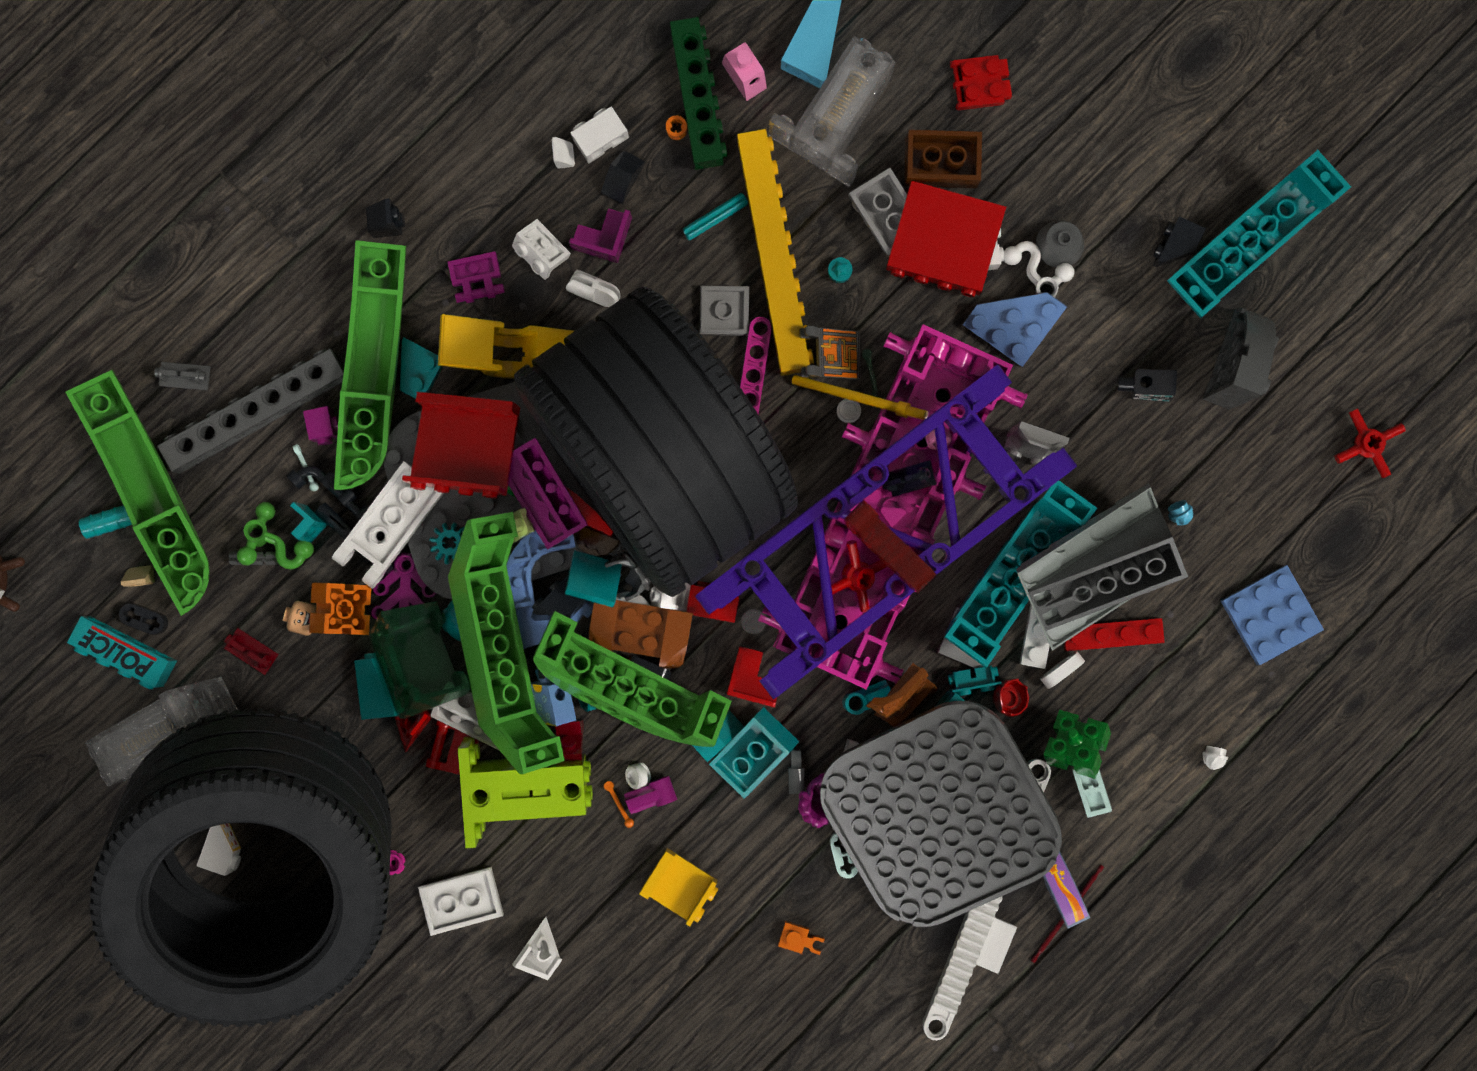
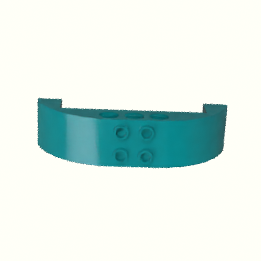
[1167,150,1351,318]
[944,481,1097,668]

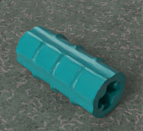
[79,505,132,539]

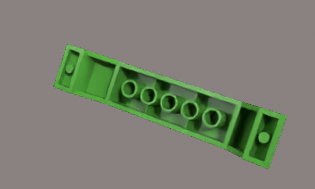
[448,512,565,774]

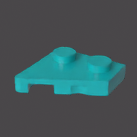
[400,337,443,399]

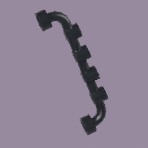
[286,466,396,575]

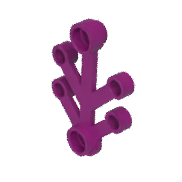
[372,553,437,648]

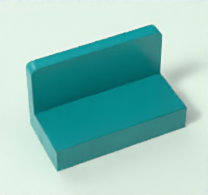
[290,502,328,543]

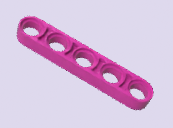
[740,317,771,414]

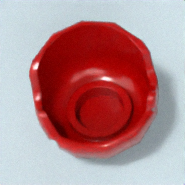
[992,678,1029,717]

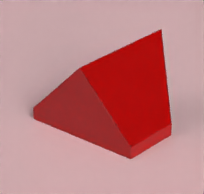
[394,692,433,753]

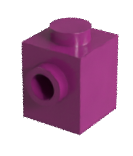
[303,406,339,445]

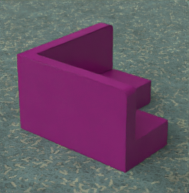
[569,208,632,263]

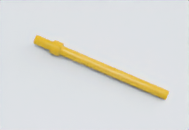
[792,375,928,420]

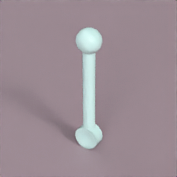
[292,444,319,491]

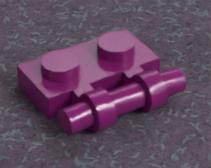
[448,251,505,303]

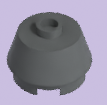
[1036,220,1084,268]

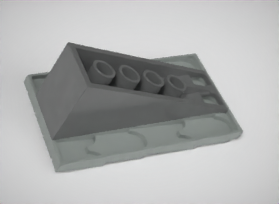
[1016,483,1188,651]

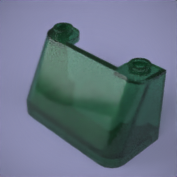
[370,601,470,719]

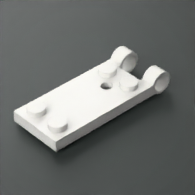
[332,461,444,589]

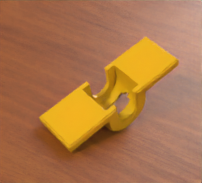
[438,314,574,379]

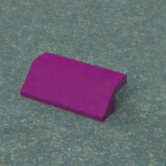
[508,437,588,550]

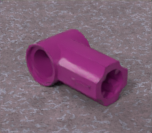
[624,776,677,814]

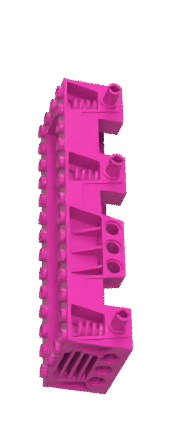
[758,324,1028,690]

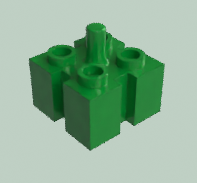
[1043,710,1111,779]

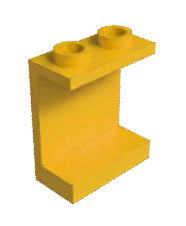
[639,848,718,926]

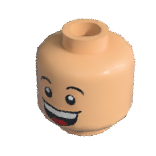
[283,601,316,636]

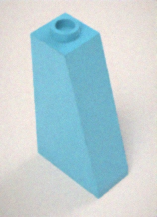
[781,0,842,90]

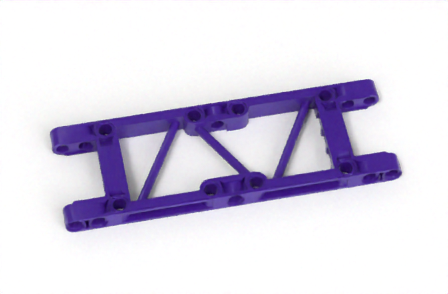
[695,365,1077,699]

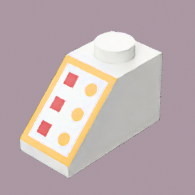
[197,823,241,876]

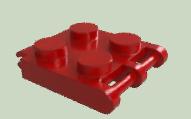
[950,55,1012,110]

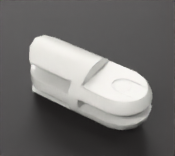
[566,269,621,307]

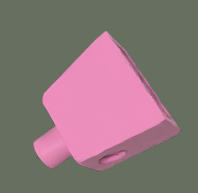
[722,42,767,101]

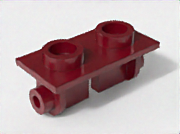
[224,628,279,675]

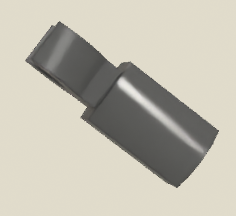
[788,750,805,794]

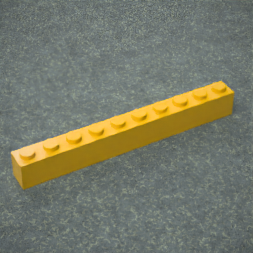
[737,129,814,376]

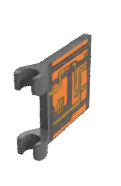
[799,326,861,380]

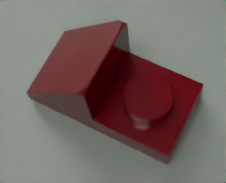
[555,720,584,761]

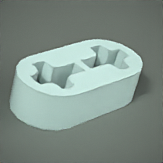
[830,832,858,878]

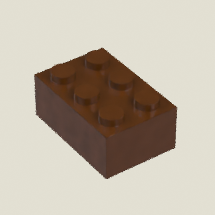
[904,130,982,188]

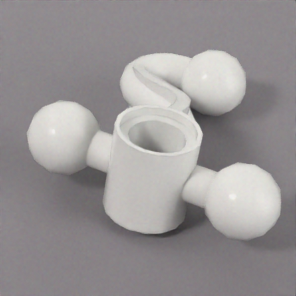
[1004,241,1074,297]

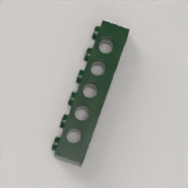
[670,17,727,170]

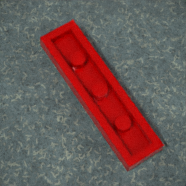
[1064,618,1165,651]

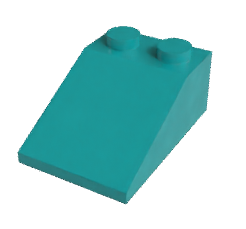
[709,707,799,799]

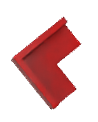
[727,646,777,707]

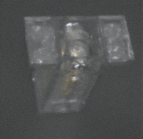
[769,36,896,187]
[85,677,237,787]

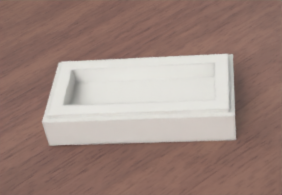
[976,917,1017,974]

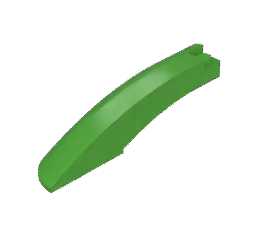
[334,241,407,490]
[66,370,210,616]

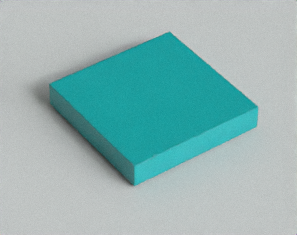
[565,550,622,607]

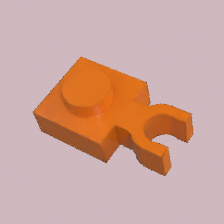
[778,921,825,955]

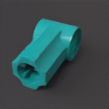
[842,680,891,715]

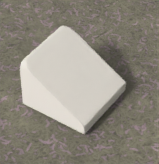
[552,137,575,168]

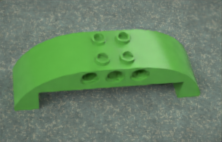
[533,611,732,747]

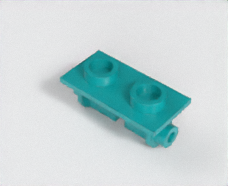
[948,665,1002,696]

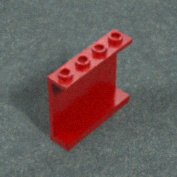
[886,181,1006,297]
[402,392,520,499]

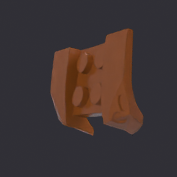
[589,600,693,669]
[866,663,938,727]

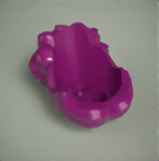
[798,773,829,828]

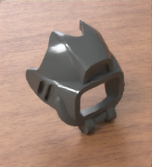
[604,554,651,601]

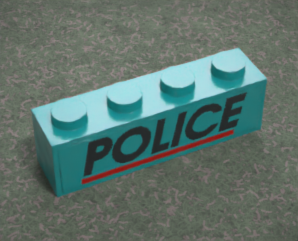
[67,616,177,689]

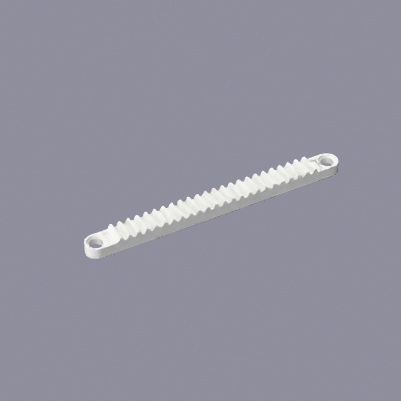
[922,758,1051,1041]

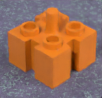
[309,583,371,635]

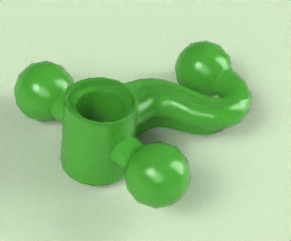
[237,502,314,570]

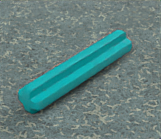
[683,193,748,240]

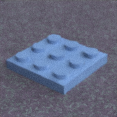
[1221,565,1324,665]

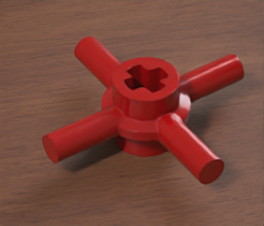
[1334,408,1406,478]
[831,540,891,612]

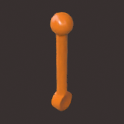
[604,781,634,828]

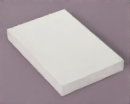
[418,867,504,936]

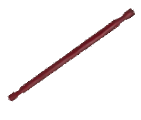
[1031,864,1105,963]

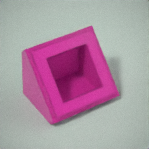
[875,507,906,528]

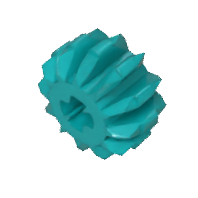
[429,522,465,565]

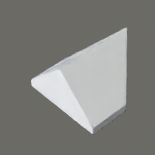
[512,917,562,980]

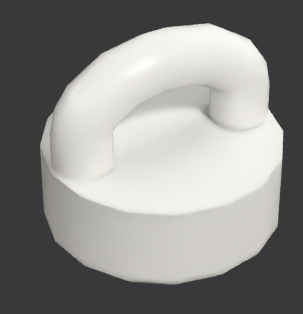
[625,763,651,789]

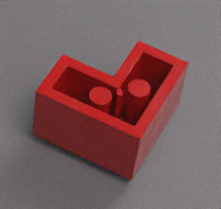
[686,581,740,623]

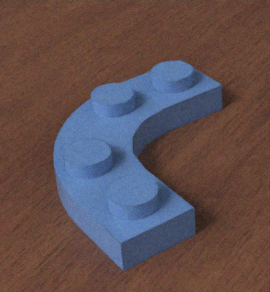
[506,530,576,609]

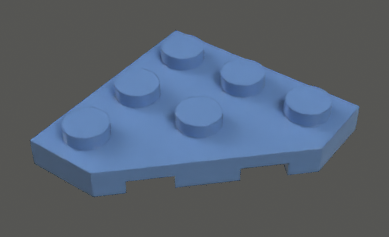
[963,292,1067,367]

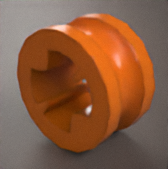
[666,115,688,140]

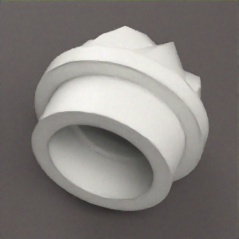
[1202,746,1228,770]

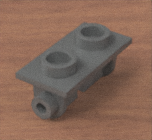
[155,362,211,391]

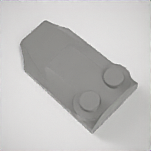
[848,168,907,257]
[1004,421,1069,465]

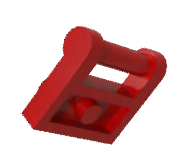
[425,720,479,775]

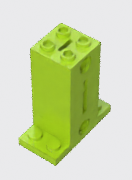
[458,737,593,848]

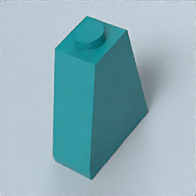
[355,652,414,720]

